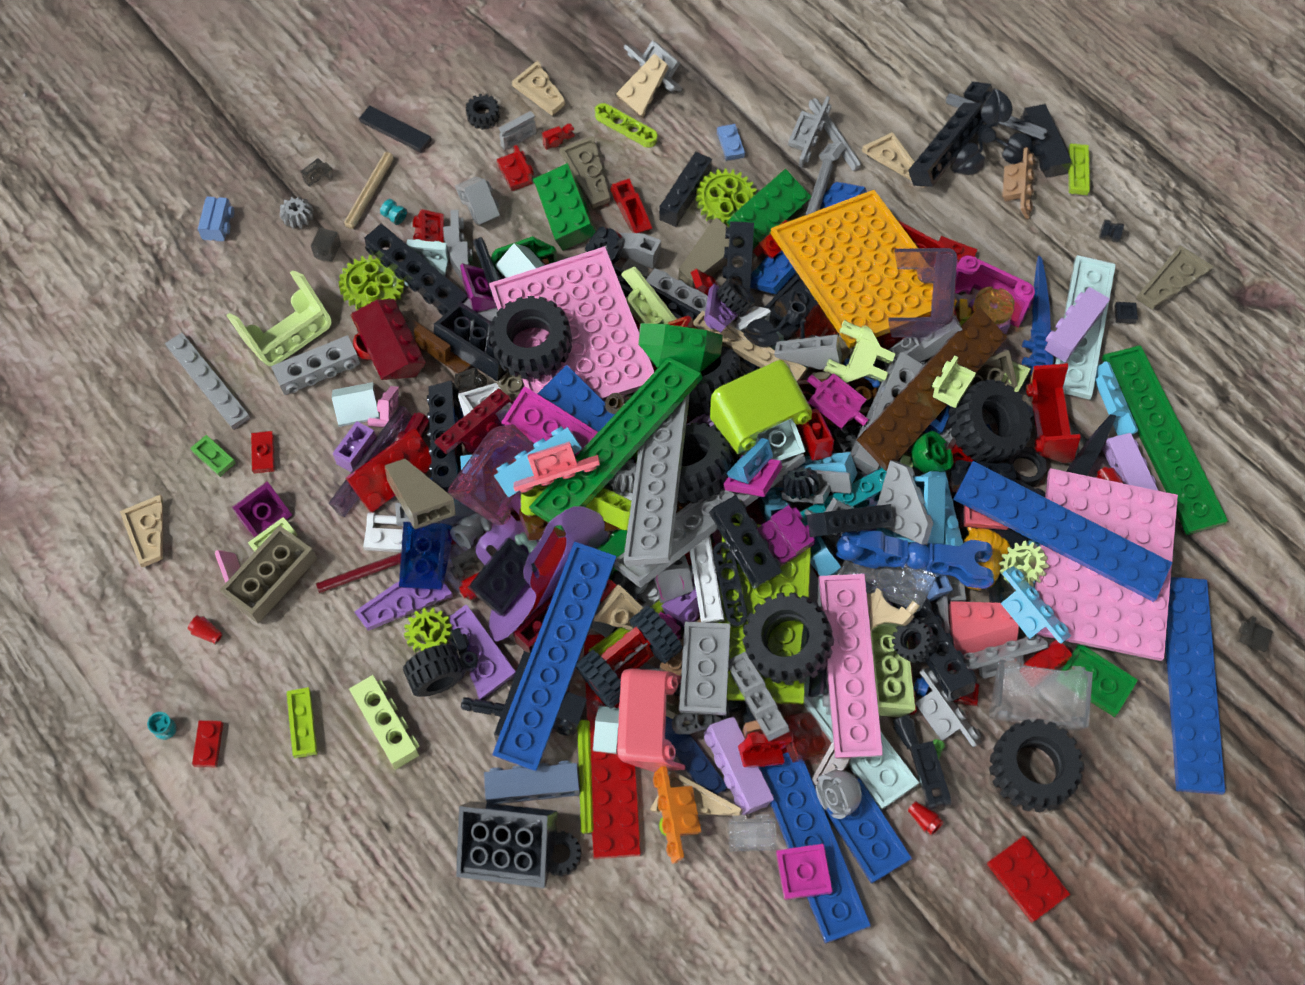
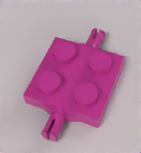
[807,373,869,429]

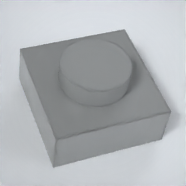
[819,142,846,162]

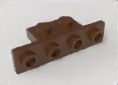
[407,320,472,375]

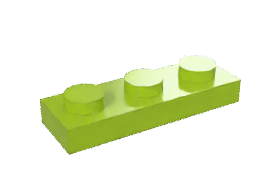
[1068,143,1090,195]
[286,687,317,759]

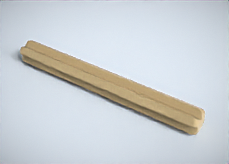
[344,152,394,229]

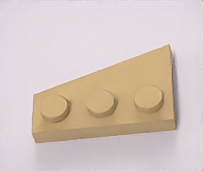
[616,53,669,118]
[512,60,565,116]
[120,494,163,568]

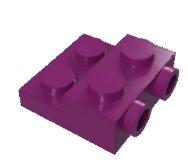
[757,505,815,567]

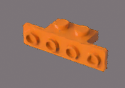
[653,766,701,864]

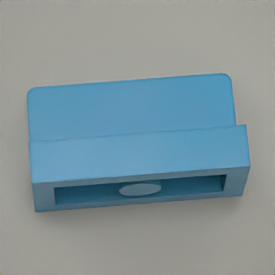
[727,438,773,484]

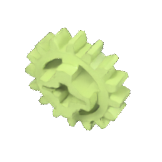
[999,541,1049,587]

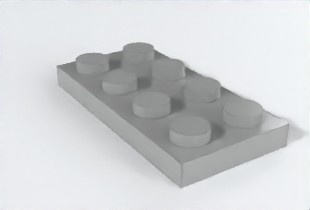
[679,622,730,715]

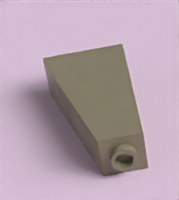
[678,217,743,289]
[385,459,456,529]

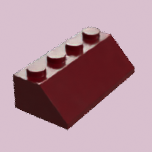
[350,299,426,380]

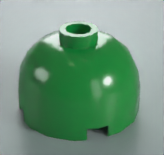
[912,431,953,474]

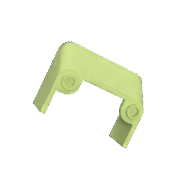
[226,271,331,366]

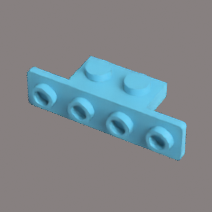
[1095,361,1138,436]
[1001,566,1071,644]

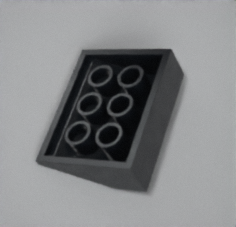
[456,801,558,888]

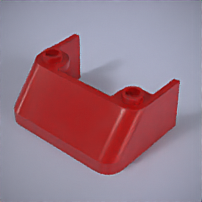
[1026,363,1081,463]

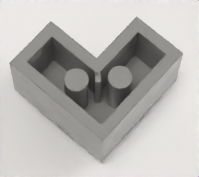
[455,177,500,225]

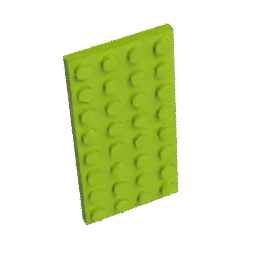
[717,523,811,705]

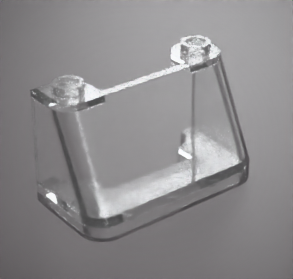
[989,657,1093,730]

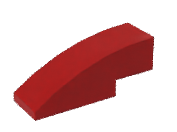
[610,178,652,233]

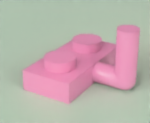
[368,386,399,428]

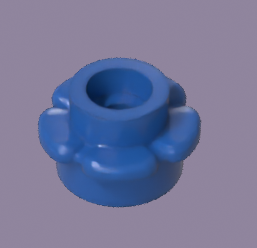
[914,677,929,697]

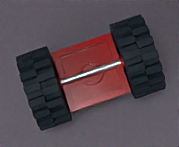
[576,606,683,709]

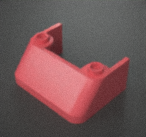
[617,669,685,772]

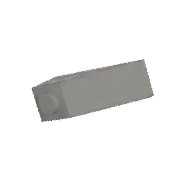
[774,335,842,369]

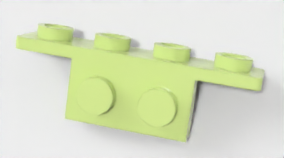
[621,267,677,324]

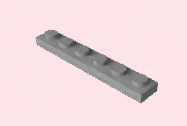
[165,333,251,430]

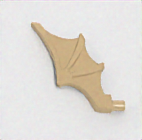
[866,588,920,634]

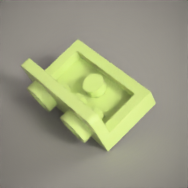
[932,356,976,408]

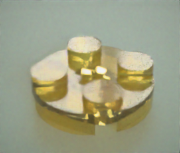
[972,287,1015,324]

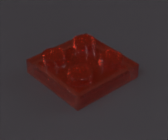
[783,712,829,763]

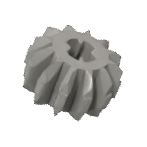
[280,195,313,229]
[607,460,637,493]

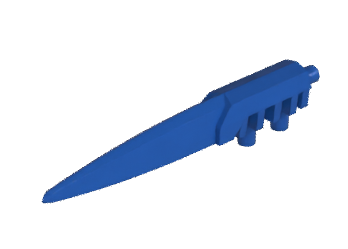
[1022,255,1053,376]

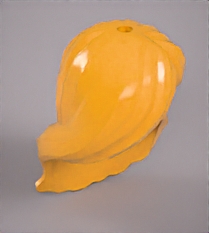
[963,527,1010,591]

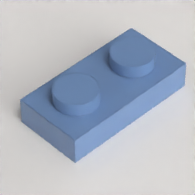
[717,124,745,161]

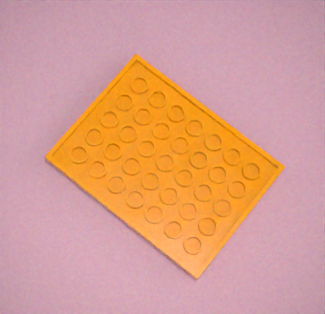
[770,190,957,348]

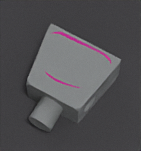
[654,555,694,603]

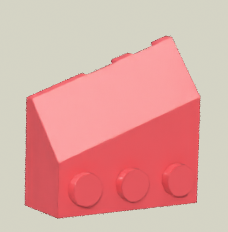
[948,601,1019,672]

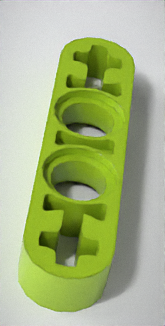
[595,103,657,148]

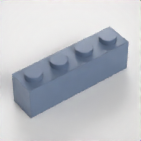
[484,761,580,804]

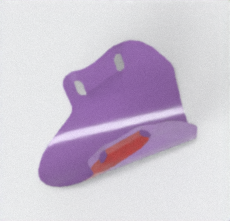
[476,491,609,641]

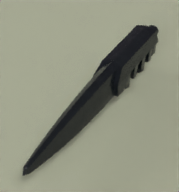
[1066,414,1116,476]

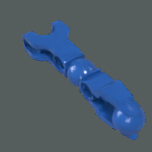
[836,531,994,589]

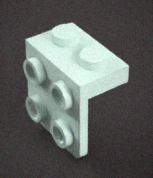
[404,239,449,286]

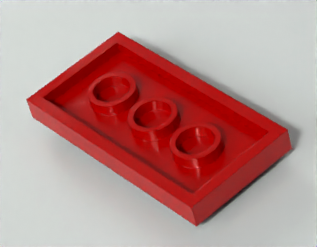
[346,429,432,513]

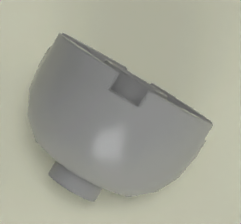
[816,770,861,819]

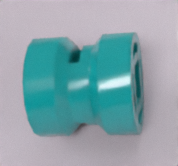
[380,199,407,225]
[147,712,177,740]

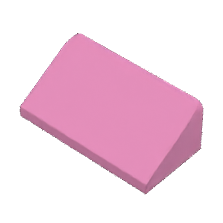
[215,550,240,583]

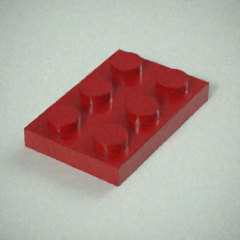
[986,836,1070,923]

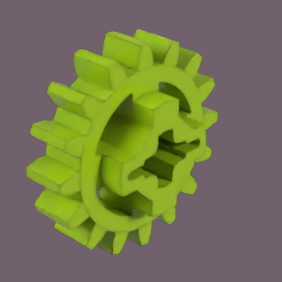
[404,608,453,653]

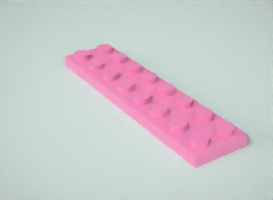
[819,574,883,759]

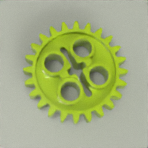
[696,168,757,227]
[339,255,404,310]

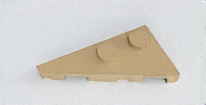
[861,132,926,188]
[594,585,643,630]
[650,771,743,816]

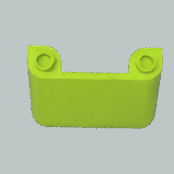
[710,360,812,454]

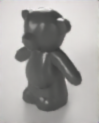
[450,500,501,549]

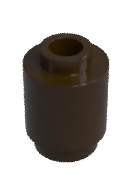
[605,393,630,415]

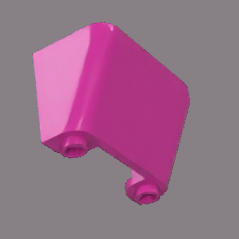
[949,256,1035,328]

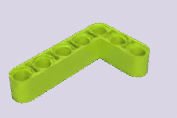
[521,484,632,530]

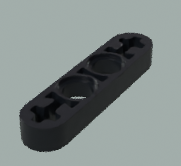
[713,542,747,628]

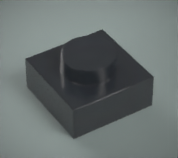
[1114,302,1138,324]

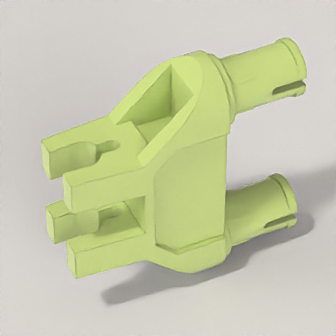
[824,320,895,383]

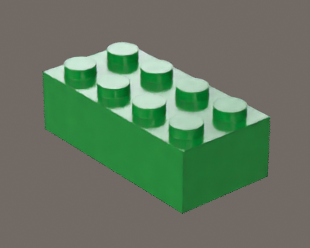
[533,163,596,251]
[727,168,812,250]

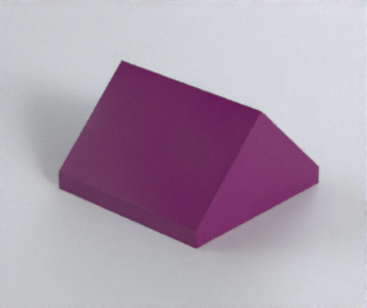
[460,263,496,313]
[232,482,292,538]

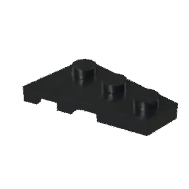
[949,460,1016,492]

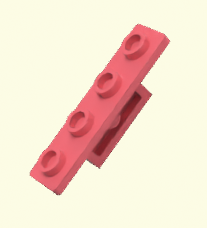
[513,441,600,492]

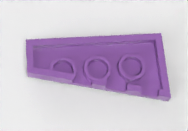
[704,284,739,333]
[354,562,453,631]
[449,604,516,700]

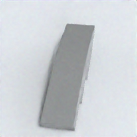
[728,652,789,741]

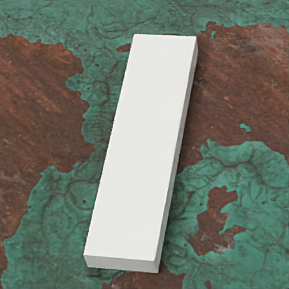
[690,536,725,623]

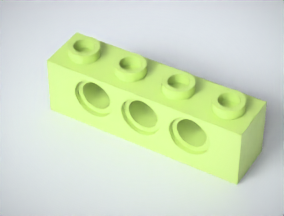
[349,675,420,770]

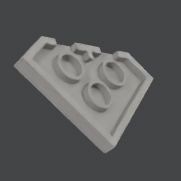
[877,460,933,544]

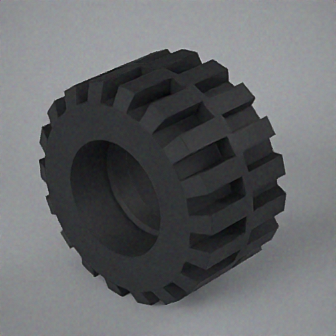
[403,644,466,697]

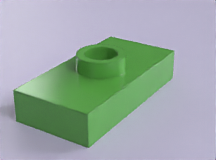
[190,435,236,477]

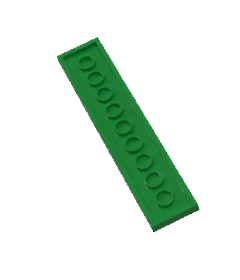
[1102,345,1228,535]
[529,357,702,531]

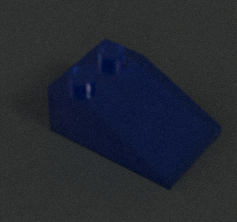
[399,522,453,590]

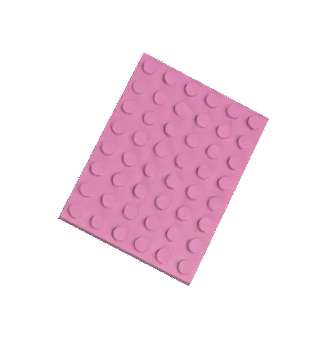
[489,247,654,402]
[1035,469,1178,661]

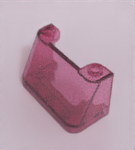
[448,424,535,526]

